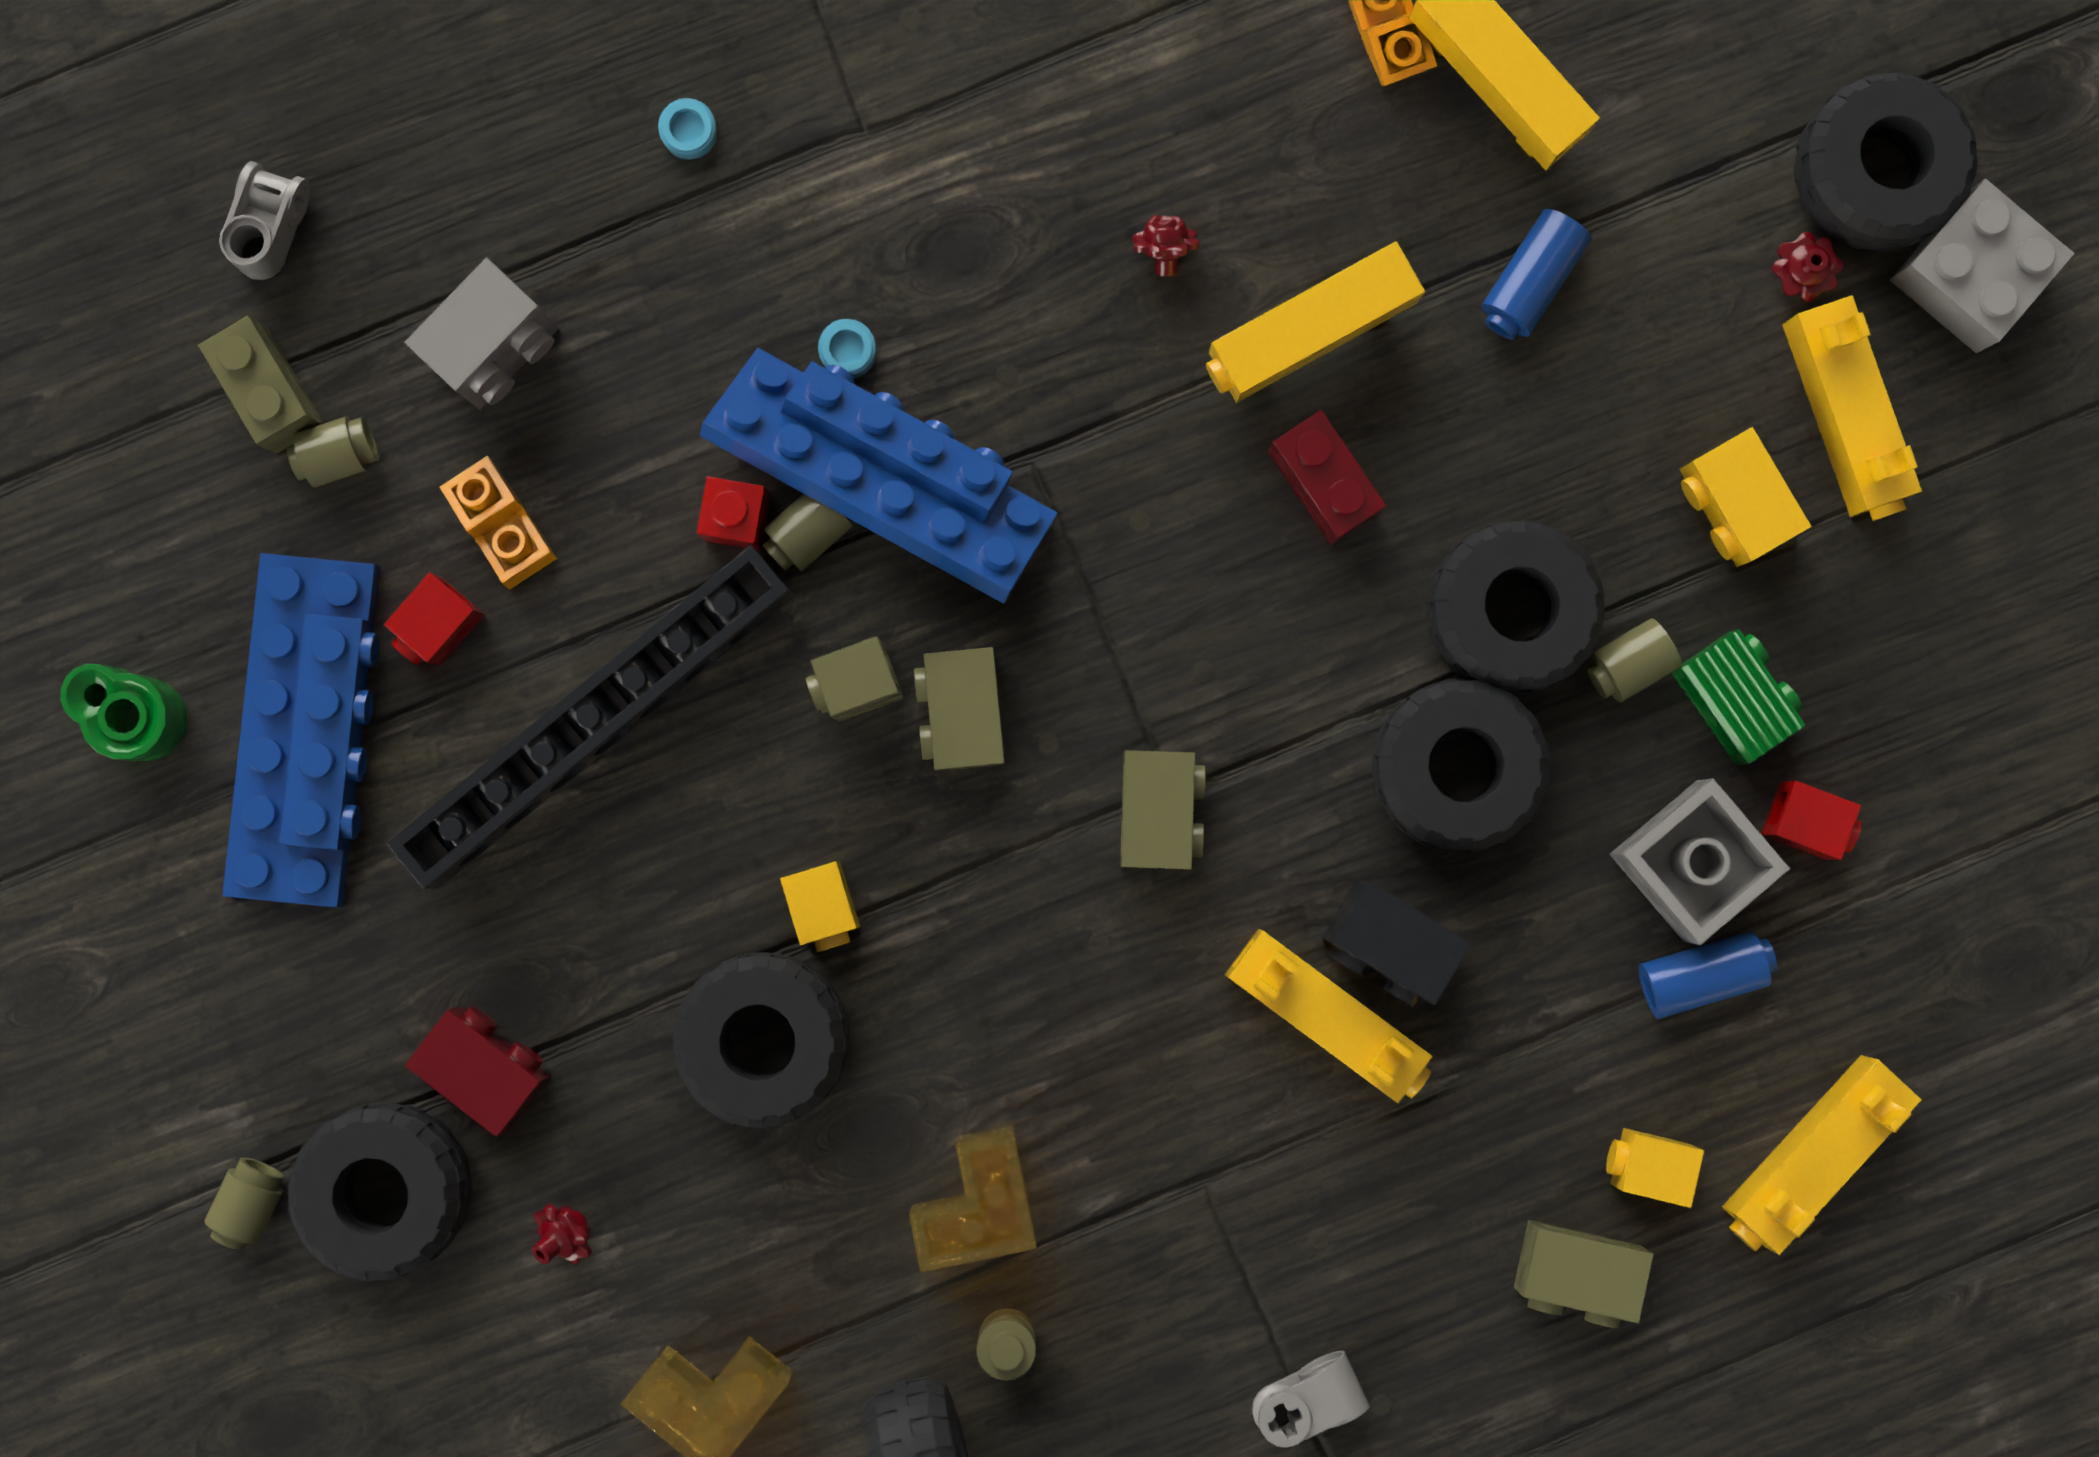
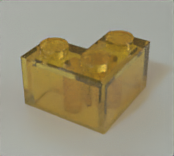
[909,1125,1037,1272]
[621,1336,793,1457]

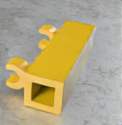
[1409,0,1600,171]
[1206,241,1425,403]
[1782,295,1922,521]
[1225,929,1433,1103]
[1722,1055,1922,1255]

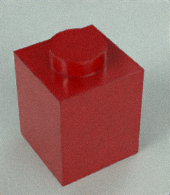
[696,476,771,551]
[384,572,485,666]
[1761,780,1862,860]

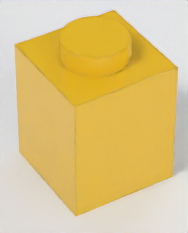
[780,861,860,952]
[1606,1128,1704,1208]

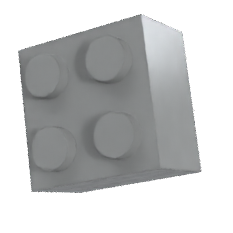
[1890,178,2075,353]
[404,257,559,410]
[1610,779,1790,945]

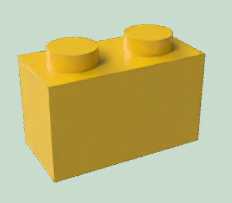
[1679,427,1812,567]

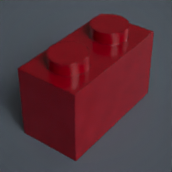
[1267,410,1386,545]
[404,1006,550,1137]

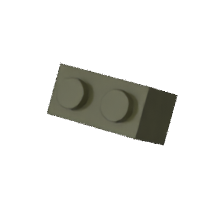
[198,315,324,454]
[806,636,904,722]
[914,647,1005,771]
[1120,750,1205,869]
[1514,1220,1653,1328]

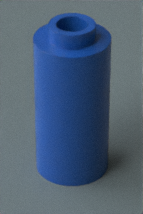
[1481,209,1592,340]
[1638,931,1778,1019]

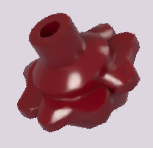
[1132,215,1200,276]
[1772,231,1843,302]
[531,1204,592,1265]

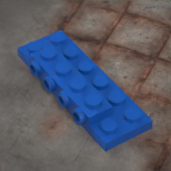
[699,348,1058,604]
[222,553,380,907]

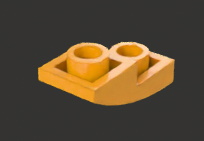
[1348,0,1437,86]
[440,456,557,590]

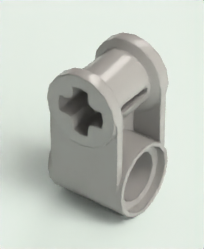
[219,161,311,280]
[1252,1351,1370,1448]

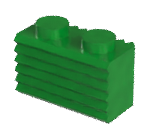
[1672,629,1806,765]

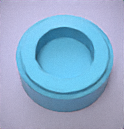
[658,98,718,159]
[818,319,877,378]

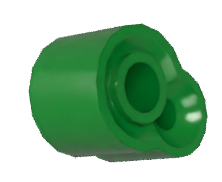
[60,664,187,761]

